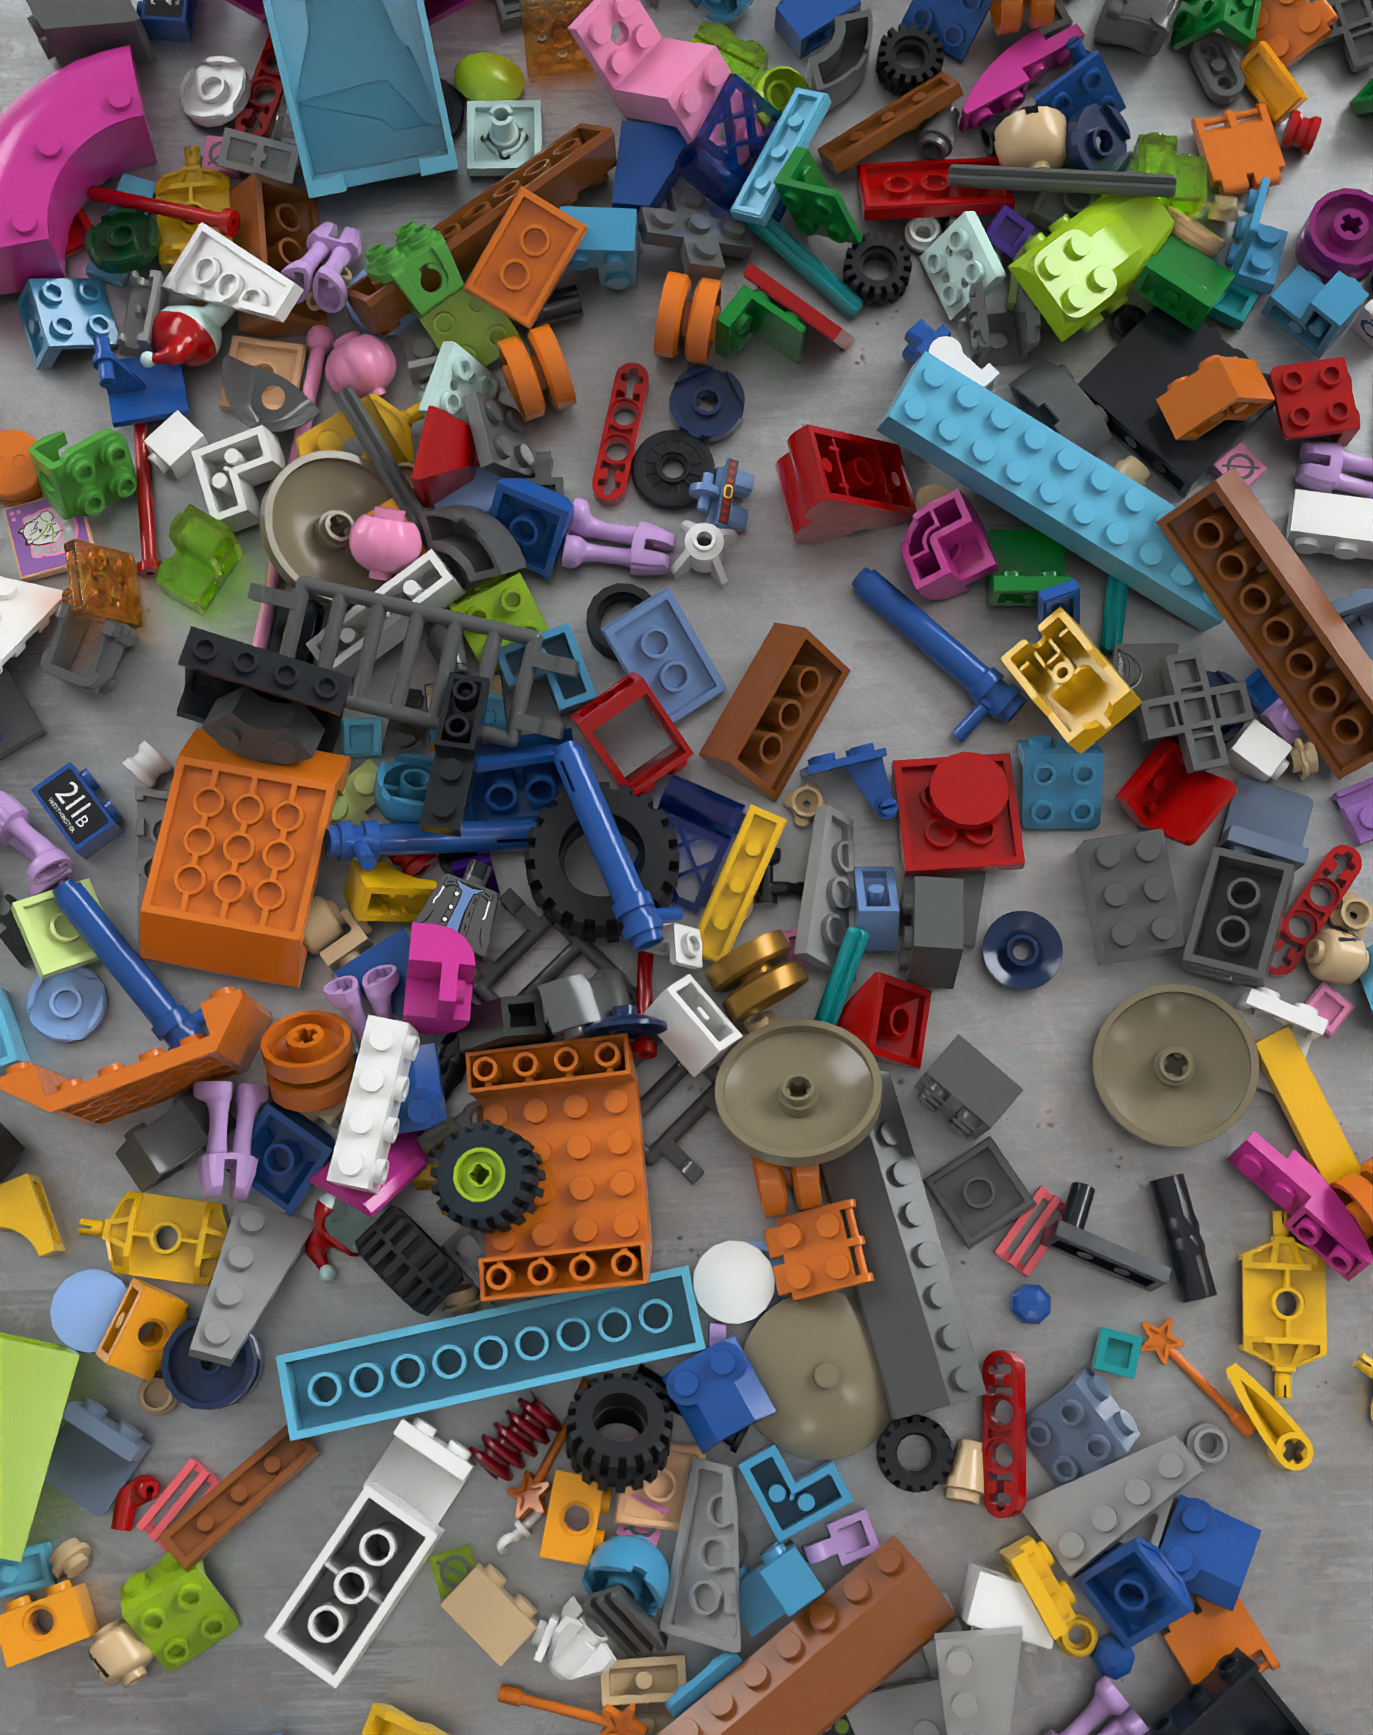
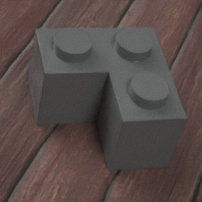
[898,876,964,989]

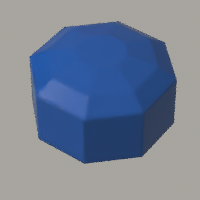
[1010,1284,1051,1324]
[1090,1633,1135,1680]

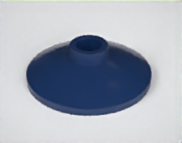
[982,911,1063,991]
[585,1005,667,1039]

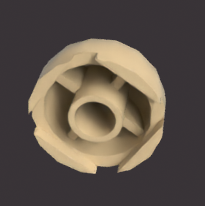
[994,106,1067,169]

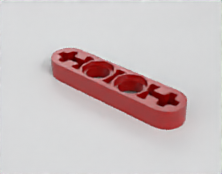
[235,33,286,139]
[592,363,649,507]
[1268,845,1362,978]
[982,1350,1026,1519]

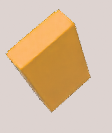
[1238,41,1308,125]

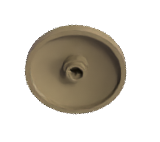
[260,450,396,606]
[1092,984,1259,1148]
[715,1019,882,1167]
[742,1291,892,1461]

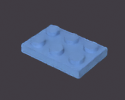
[600,587,727,730]

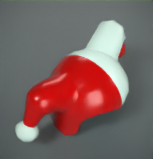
[140,303,236,368]
[305,1191,388,1282]

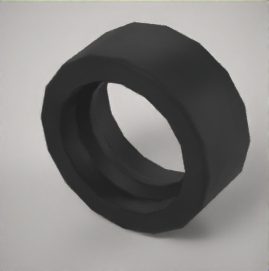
[586,583,651,661]

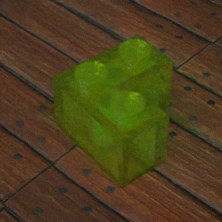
[1125,132,1207,217]
[155,504,244,616]

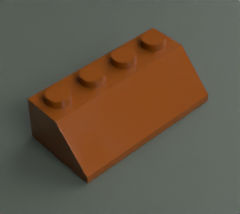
[229,172,328,339]
[699,622,850,802]

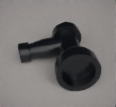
[754,848,805,906]

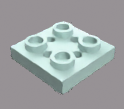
[467,100,542,176]
[919,211,1007,321]
[418,341,501,425]

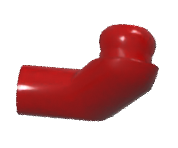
[111,1474,160,1531]

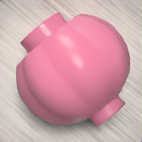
[325,331,397,399]
[349,506,422,581]

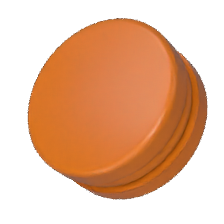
[0,429,42,506]

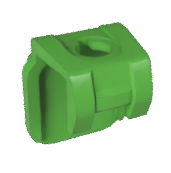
[364,221,464,319]
[28,428,137,520]

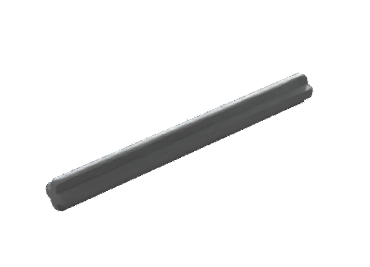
[948,164,1177,198]
[335,386,467,589]

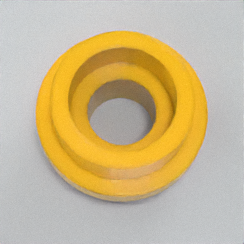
[1056,1613,1098,1658]

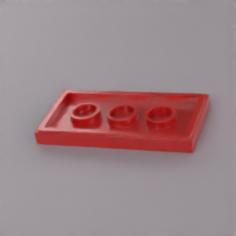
[857,157,1015,221]

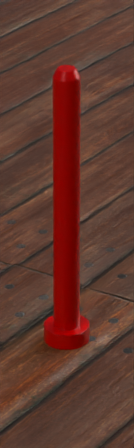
[87,185,241,237]
[132,422,165,579]
[630,951,657,1060]

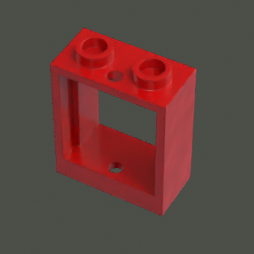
[569,671,694,797]

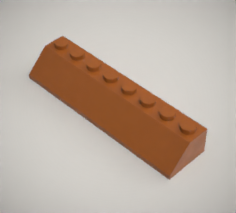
[347,123,617,335]
[1156,467,1373,780]
[657,1535,958,1735]

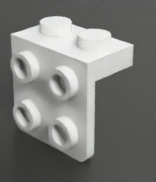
[1235,987,1329,1095]
[363,1416,477,1525]

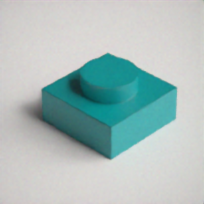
[1208,283,1259,331]
[1091,1327,1143,1379]

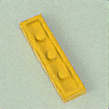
[696,804,787,963]
[1255,1026,1360,1185]

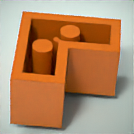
[1156,355,1275,441]

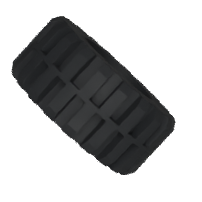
[524,782,680,943]

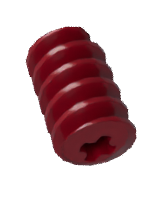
[468,1389,563,1482]

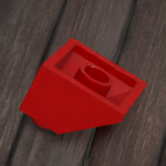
[411,406,481,508]
[836,972,932,1069]

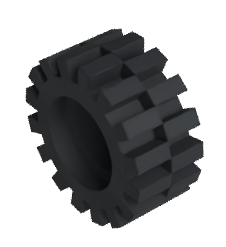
[876,22,944,97]
[842,231,912,307]

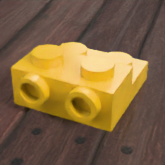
[999,1535,1077,1640]

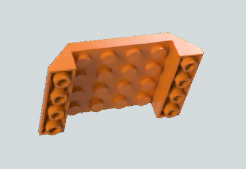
[140,728,352,989]
[0,986,273,1128]
[465,1033,652,1302]

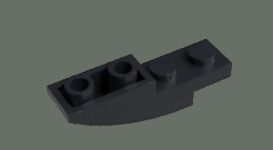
[419,672,490,837]

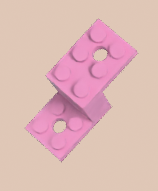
[568,0,769,186]

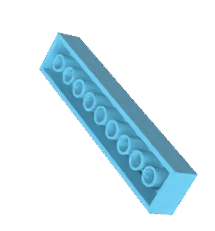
[876,351,1224,632]
[275,1265,706,1441]

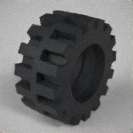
[876,1415,954,1493]

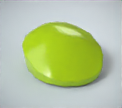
[454,52,524,104]
[750,66,809,132]

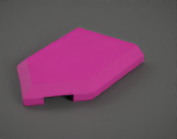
[310,1130,427,1217]

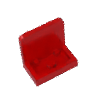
[1269,357,1361,446]
[1115,738,1237,846]

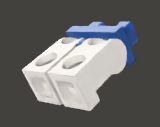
[902,319,1000,394]

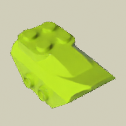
[1008,194,1175,342]

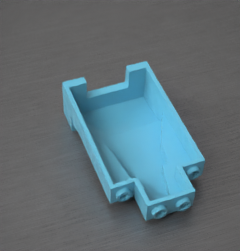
[262,0,459,198]

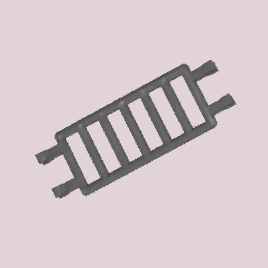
[248,576,580,748]
[472,888,720,1185]

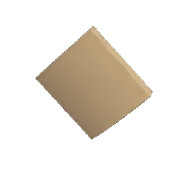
[601,1655,687,1735]

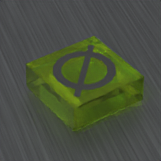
[429,1543,476,1599]

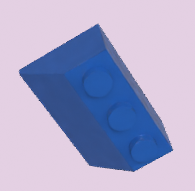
[465,728,573,823]

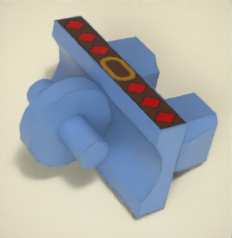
[688,458,755,533]

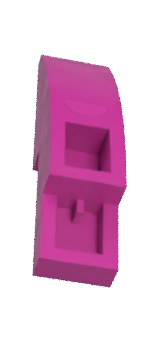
[958,24,1085,133]
[1227,1131,1373,1282]

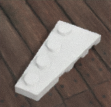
[161,222,304,323]
[0,576,70,674]

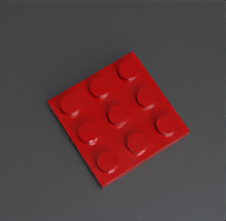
[891,753,1025,877]

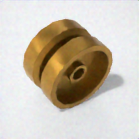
[704,930,809,1024]

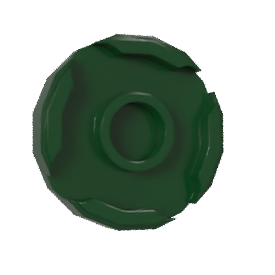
[84,208,162,273]

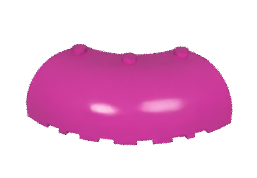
[0,45,157,295]

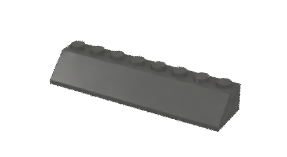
[819,1070,987,1420]

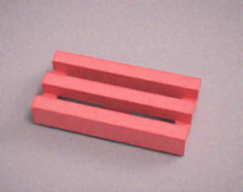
[993,1185,1065,1277]
[136,1457,222,1553]

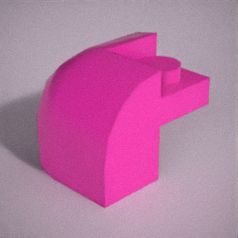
[900,488,1000,600]
[402,922,476,1034]

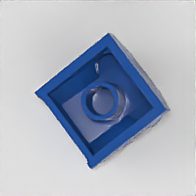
[489,477,574,580]
[354,1041,448,1134]
[225,1100,336,1217]
[662,1336,777,1454]
[1160,1494,1262,1612]
[1072,1537,1194,1649]

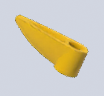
[1226,1363,1314,1471]

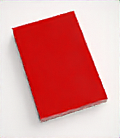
[743,262,855,350]

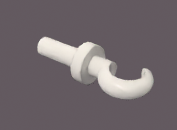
[496,1507,548,1556]

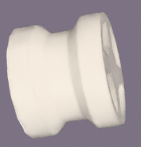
[122,741,173,789]

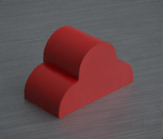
[775,424,917,544]

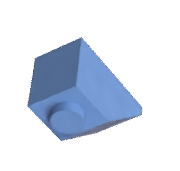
[853,866,900,953]

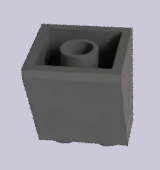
[26,0,157,68]

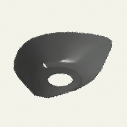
[221,355,320,432]

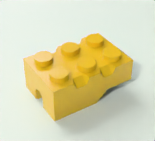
[1000,606,1142,755]

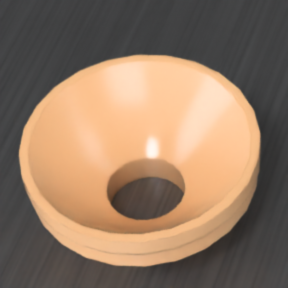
[1167,206,1226,257]

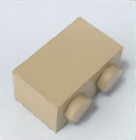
[439,1561,538,1667]

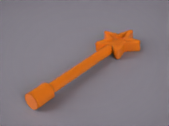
[1140,1318,1256,1438]
[506,1378,589,1520]
[497,1684,648,1735]

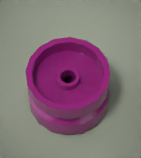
[1295,188,1373,285]

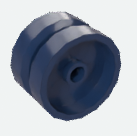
[161,1317,265,1410]

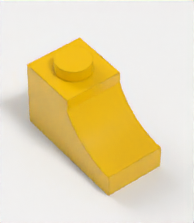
[343,861,438,922]
[0,1173,66,1258]

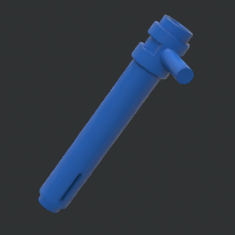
[851,567,1027,743]
[553,740,683,952]
[326,819,537,870]
[52,878,207,1051]

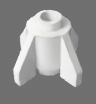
[670,520,738,590]
[545,1595,618,1682]

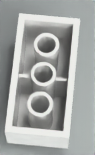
[264,1481,445,1689]

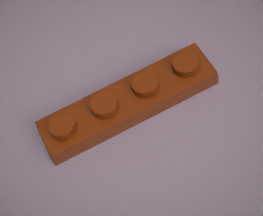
[817,71,964,174]
[158,1425,320,1572]

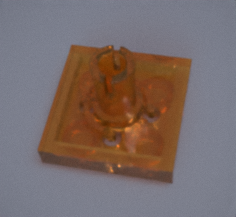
[520,0,594,76]
[62,539,143,629]

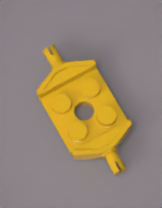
[155,145,233,305]
[296,393,425,464]
[78,1191,231,1286]
[1238,1211,1327,1398]

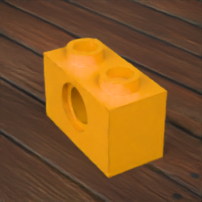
[95,1277,189,1382]
[539,1468,613,1566]
[0,1579,100,1668]

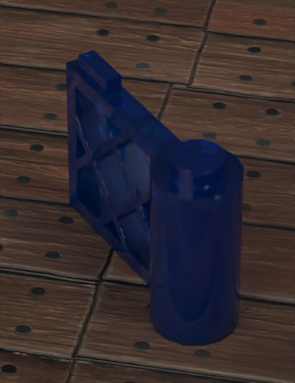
[674,73,782,216]
[633,774,746,914]

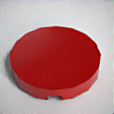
[928,752,1009,830]

